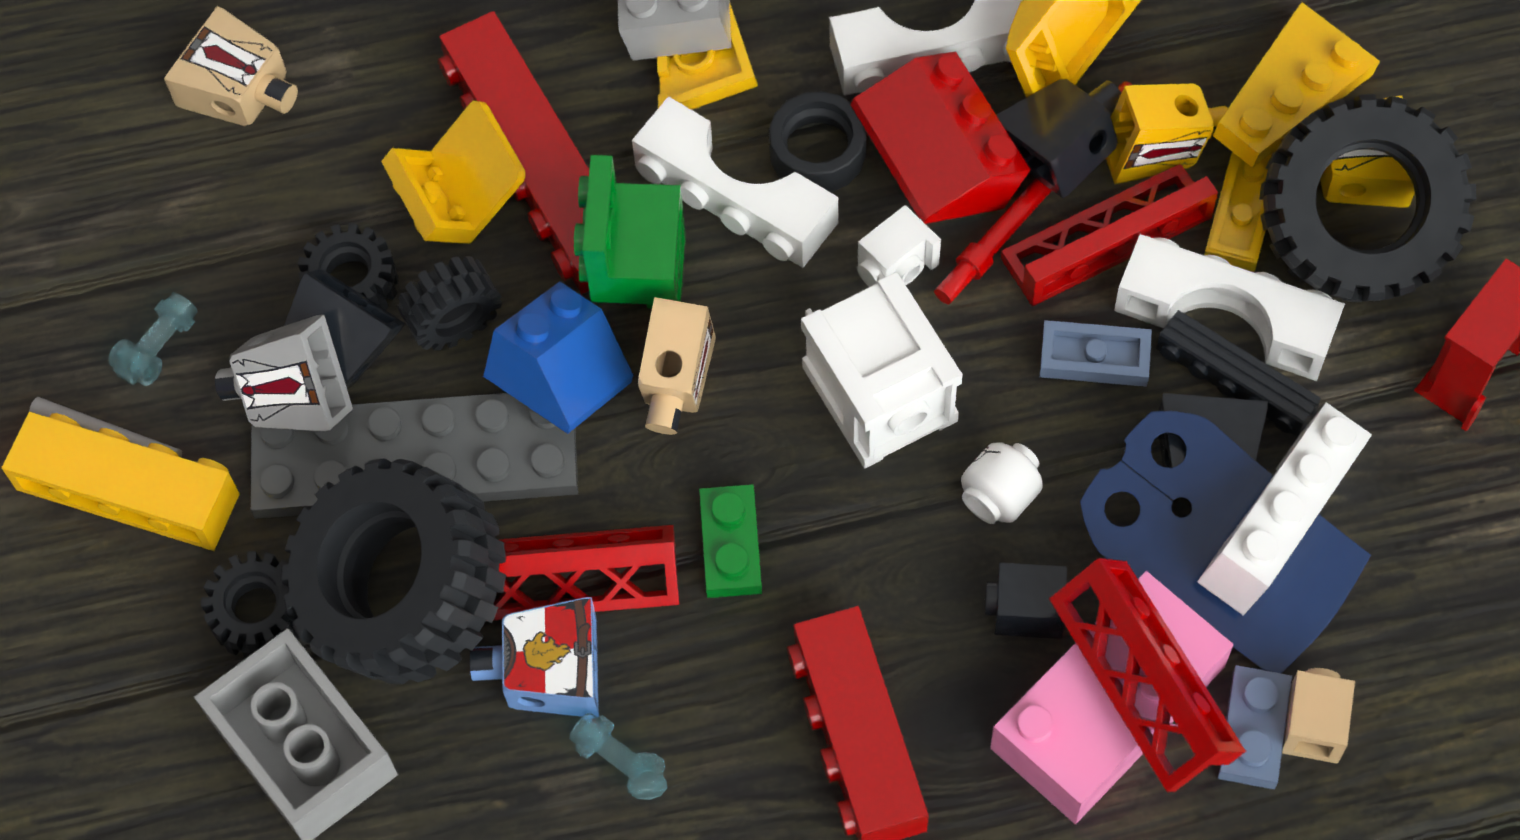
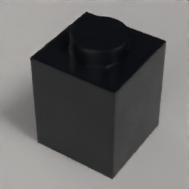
[985,563,1067,639]

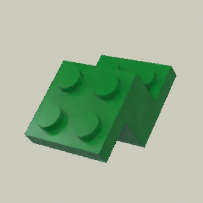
[574,155,686,309]

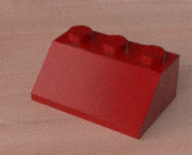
[850,51,1031,224]

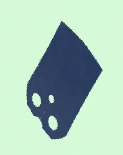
[1080,411,1371,674]

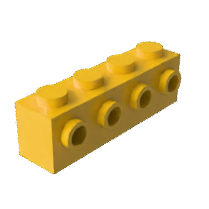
[1,412,240,551]

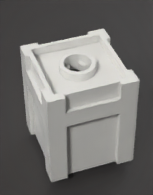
[801,272,962,469]

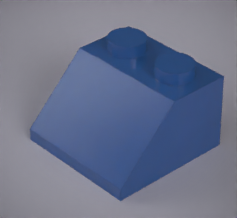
[483,281,633,434]

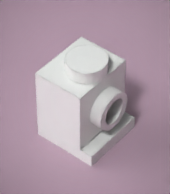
[857,205,941,287]

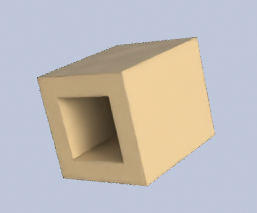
[1282,668,1355,764]

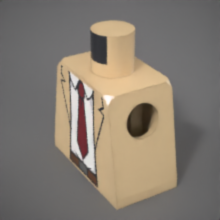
[164,6,298,126]
[638,297,716,435]

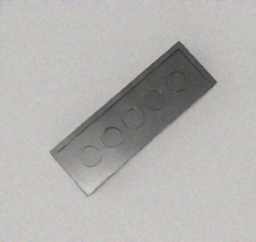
[250,393,578,519]

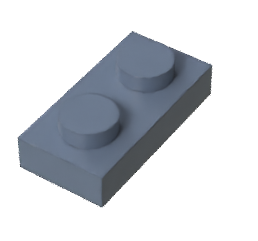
[1039,320,1152,387]
[1217,665,1292,789]

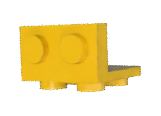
[381,101,525,244]

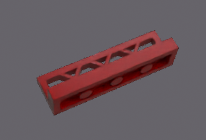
[1001,163,1218,307]
[493,525,679,621]
[1049,558,1246,792]

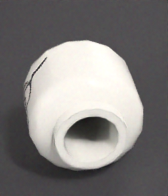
[961,442,1043,524]

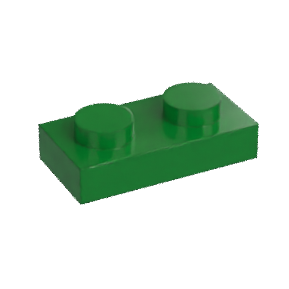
[699,484,762,598]

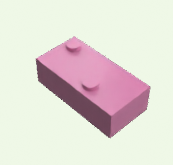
[990,571,1234,825]

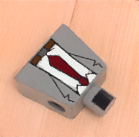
[215,314,353,431]

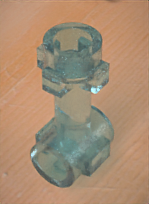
[109,292,198,386]
[570,712,668,800]

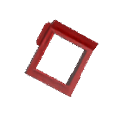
[1414,258,1520,431]

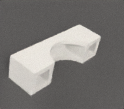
[830,0,1022,95]
[632,96,838,268]
[1114,234,1345,381]
[1197,402,1372,615]

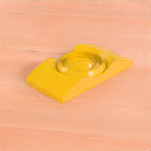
[1006,0,1141,98]

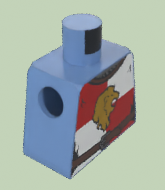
[470,597,599,718]

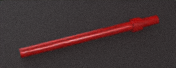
[934,81,1132,305]

